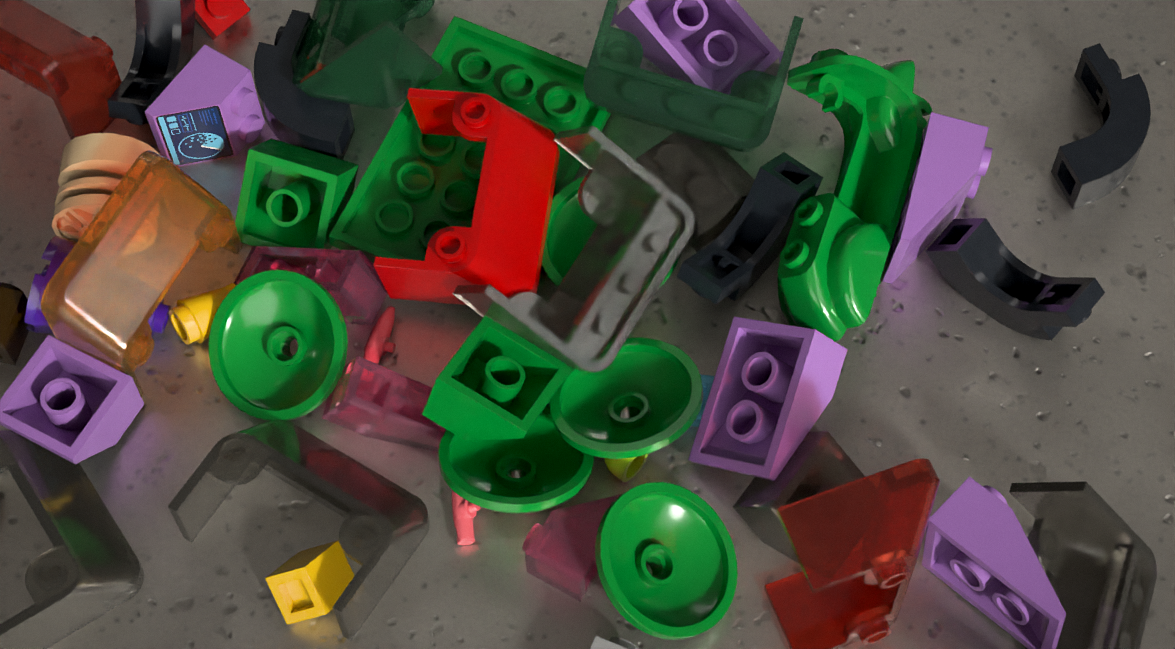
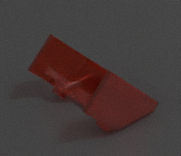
[0,0,122,140]
[764,458,940,649]

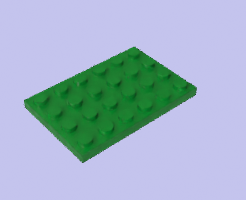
[329,16,623,318]

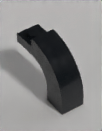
[108,0,195,125]
[254,9,355,160]
[1051,43,1151,209]
[677,152,823,304]
[925,218,1105,341]

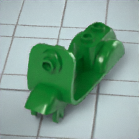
[777,49,933,342]

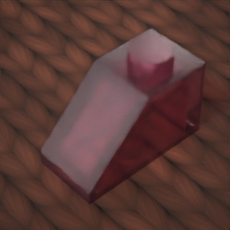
[522,494,622,602]

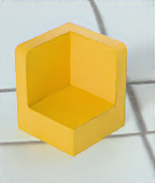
[265,540,358,625]

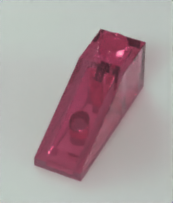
[233,246,388,325]
[322,356,446,452]

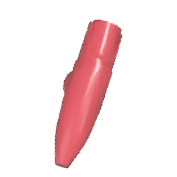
[358,306,396,376]
[452,490,481,546]

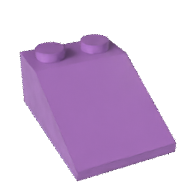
[612,0,782,114]
[882,112,993,284]
[688,317,848,481]
[922,476,1066,649]

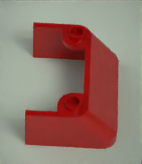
[374,88,560,309]

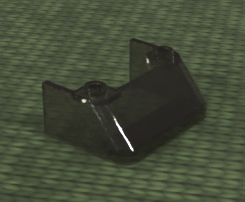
[452,125,695,372]
[168,419,430,641]
[0,430,144,649]
[1009,481,1157,649]

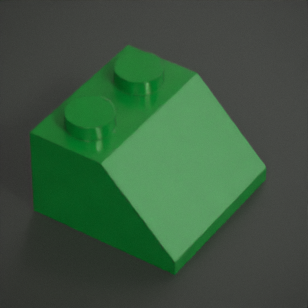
[232,138,359,267]
[422,315,572,441]

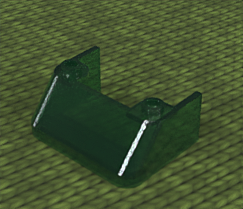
[292,0,443,110]
[583,0,804,152]

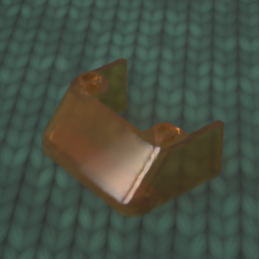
[41,150,243,397]

